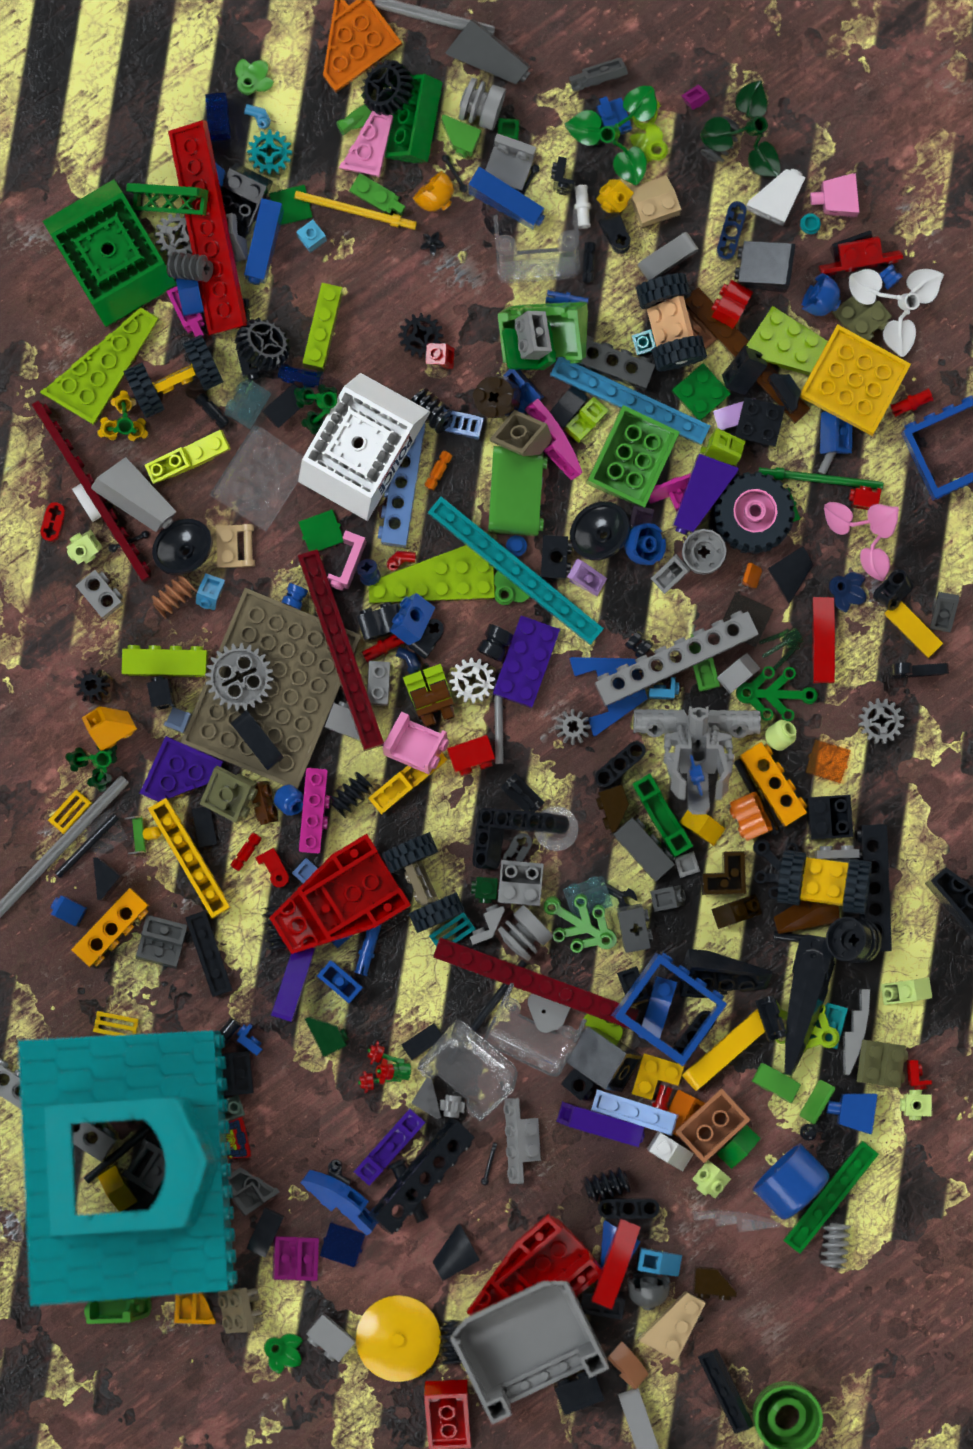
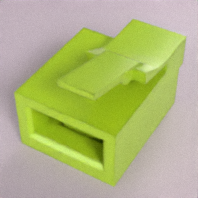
[700,428,745,466]

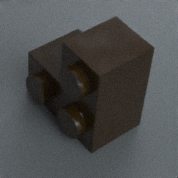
[701,851,746,895]

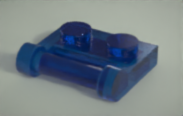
[278,363,324,388]

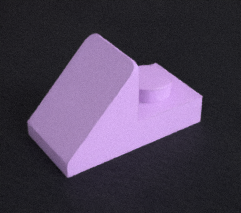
[567,559,607,596]

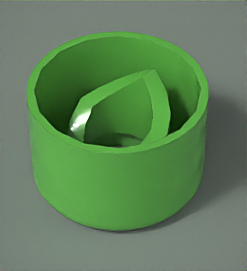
[752,1381,823,1449]

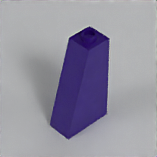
[672,454,739,535]
[271,948,316,1022]
[556,1101,645,1147]

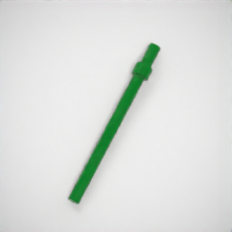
[758,467,884,490]

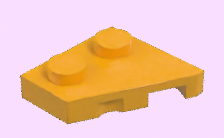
[174,1292,215,1324]

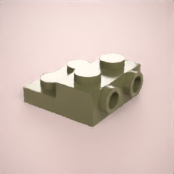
[832,296,892,341]
[200,766,258,823]
[857,1040,908,1088]

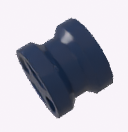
[357,559,381,586]

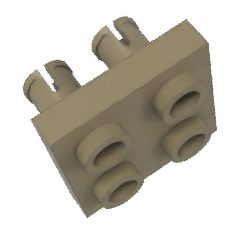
[218,1288,263,1333]

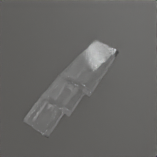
[692,1209,781,1232]

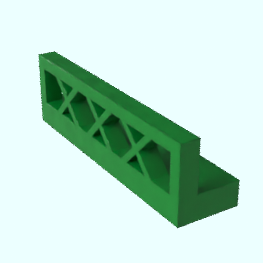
[126,183,209,215]

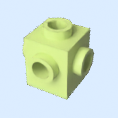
[66,530,102,564]
[900,1090,932,1120]
[692,1160,731,1198]

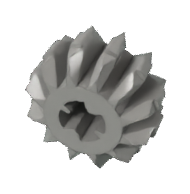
[555,709,591,745]

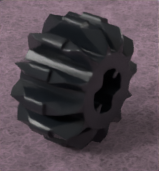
[74,668,110,704]

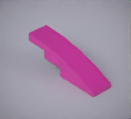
[524,398,582,480]

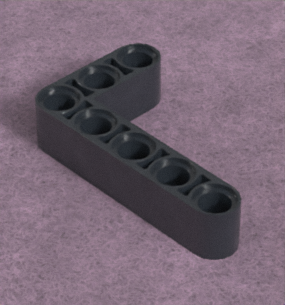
[472,808,569,871]

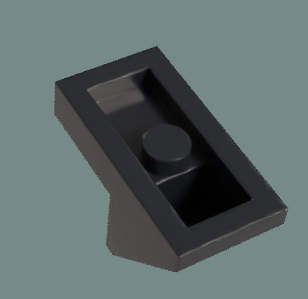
[617,966,650,1007]

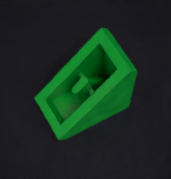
[716,1125,761,1169]

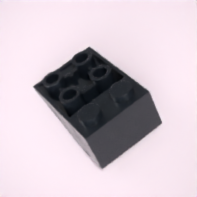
[221,163,273,239]

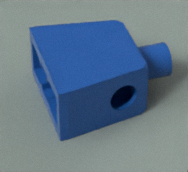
[826,1093,878,1134]

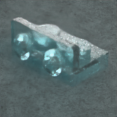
[224,379,271,429]
[563,876,613,917]

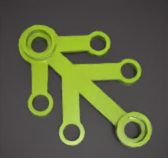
[776,1003,840,1053]

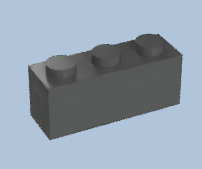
[613,818,675,882]

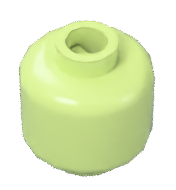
[765,720,796,751]

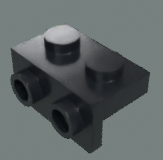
[551,156,575,196]

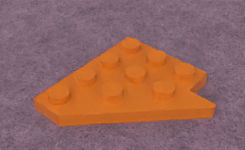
[323,0,402,93]

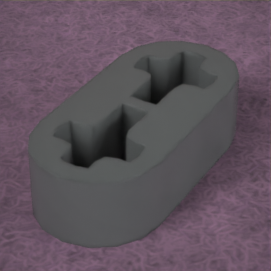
[503,833,532,862]

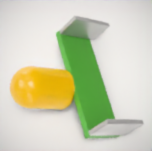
[125,816,162,854]

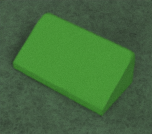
[799,1080,835,1124]

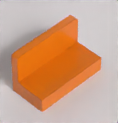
[668,1090,705,1138]

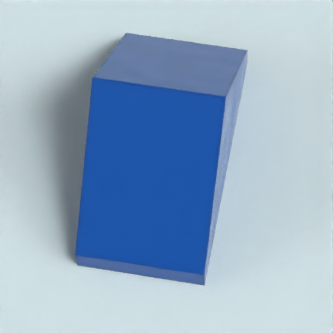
[176,278,204,316]

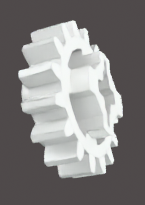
[450,658,495,704]

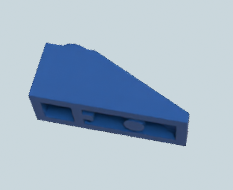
[638,976,677,1039]

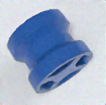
[879,264,903,290]

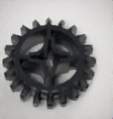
[361,59,414,116]
[235,317,291,372]

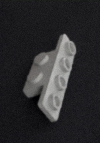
[504,1098,541,1184]

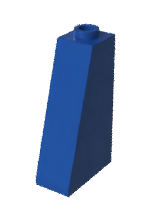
[468,167,545,230]
[244,198,284,285]

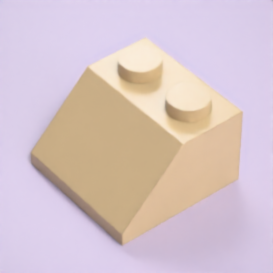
[629,176,681,228]

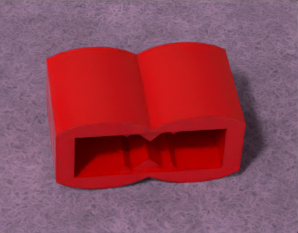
[711,280,753,329]

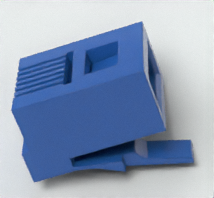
[596,96,632,135]

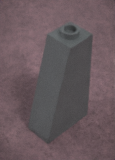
[445,19,531,84]

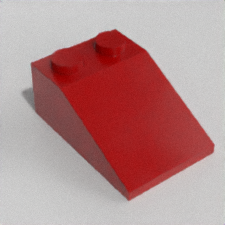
[424,1379,471,1449]

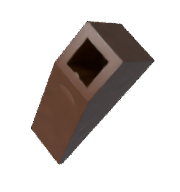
[774,900,840,934]

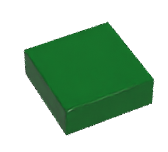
[498,118,519,140]

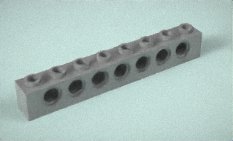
[595,610,758,707]
[0,1058,117,1162]

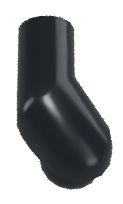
[328,1159,351,1186]

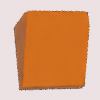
[741,562,762,588]

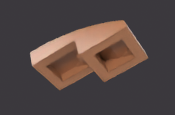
[607,1342,649,1389]

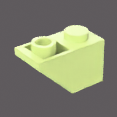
[881,977,932,1005]

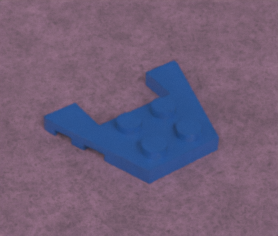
[569,657,648,737]

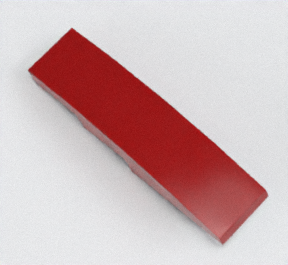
[812,597,835,683]
[591,1219,640,1309]

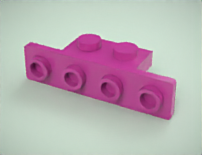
[648,473,691,512]
[299,768,330,854]

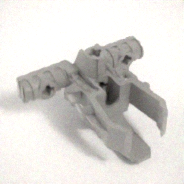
[633,706,761,814]

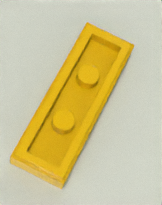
[884,601,943,659]

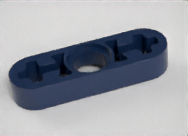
[716,201,747,261]

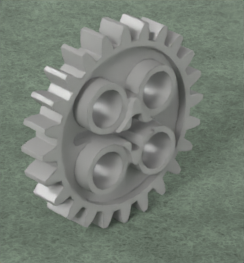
[205,643,274,712]

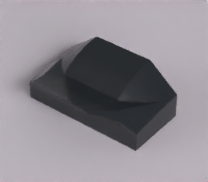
[767,373,801,414]

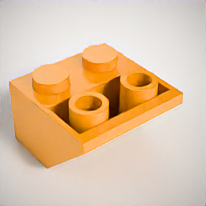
[82,706,137,751]

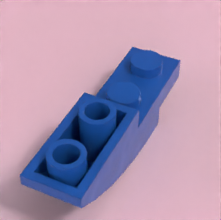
[300,1170,377,1236]

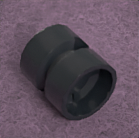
[477,624,514,662]

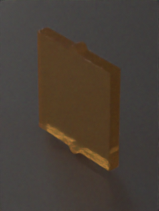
[805,739,851,783]

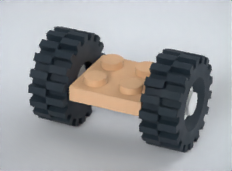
[635,273,707,371]

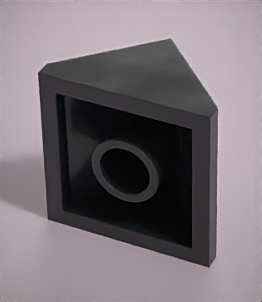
[93,857,125,901]

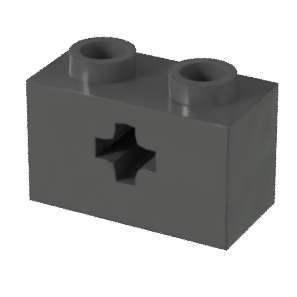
[616,903,653,953]

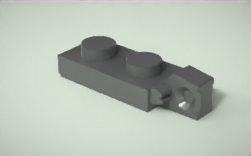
[569,58,628,91]

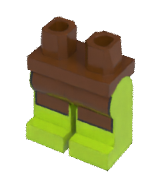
[403,664,455,727]

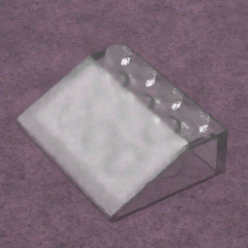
[209,425,304,531]

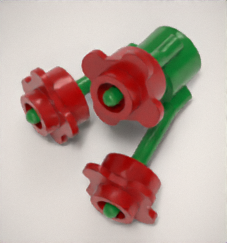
[358,1041,411,1093]

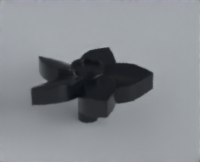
[420,232,445,256]

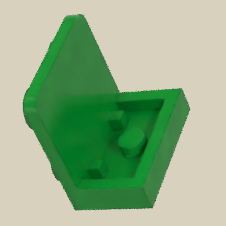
[502,322,556,370]

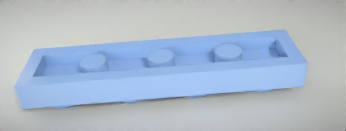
[591,1089,678,1135]

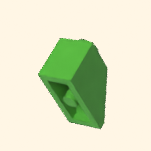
[442,114,481,158]

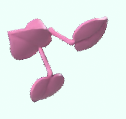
[824,502,899,581]

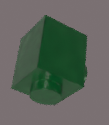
[471,877,498,904]

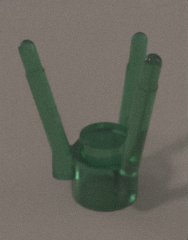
[759,628,804,672]

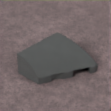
[229,1167,279,1216]

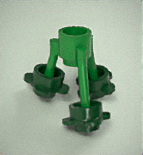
[294,384,337,435]
[65,744,118,792]

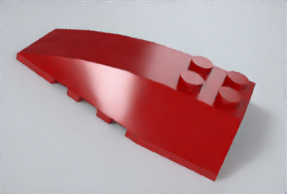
[269,833,411,954]
[467,1214,602,1316]

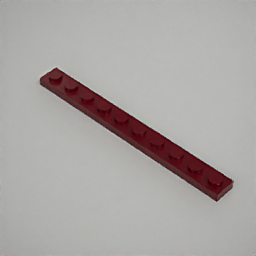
[31,400,151,583]
[298,549,384,752]
[433,938,639,1030]

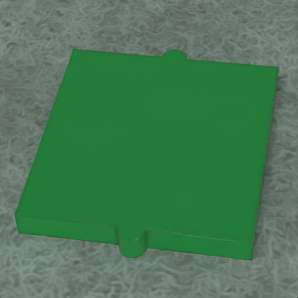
[269,185,313,225]
[298,509,343,552]

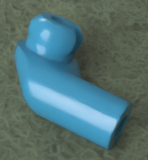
[244,104,270,129]

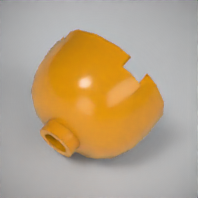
[413,171,454,211]

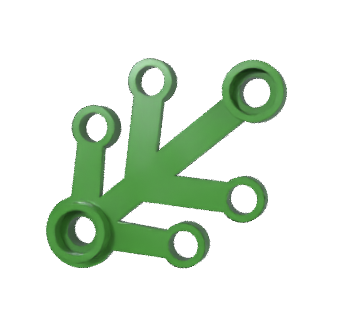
[543,894,617,953]

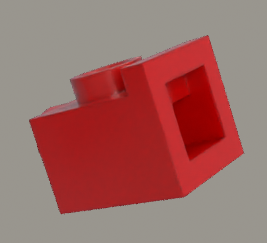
[848,486,882,511]

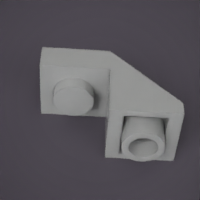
[226,213,248,263]
[470,904,504,945]

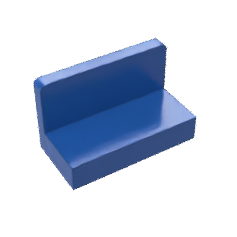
[820,411,852,454]

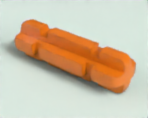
[425,451,452,490]

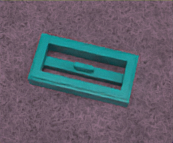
[429,913,475,947]

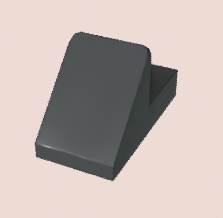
[930,592,959,632]

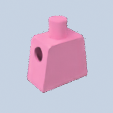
[810,173,859,217]

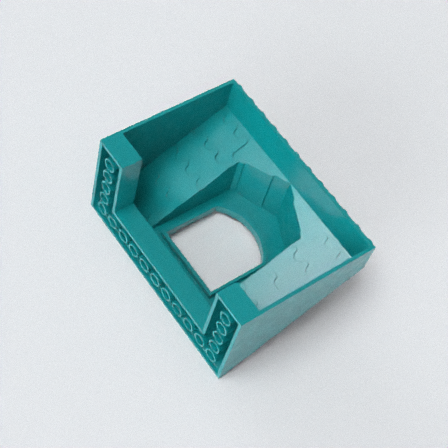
[18,1030,238,1306]

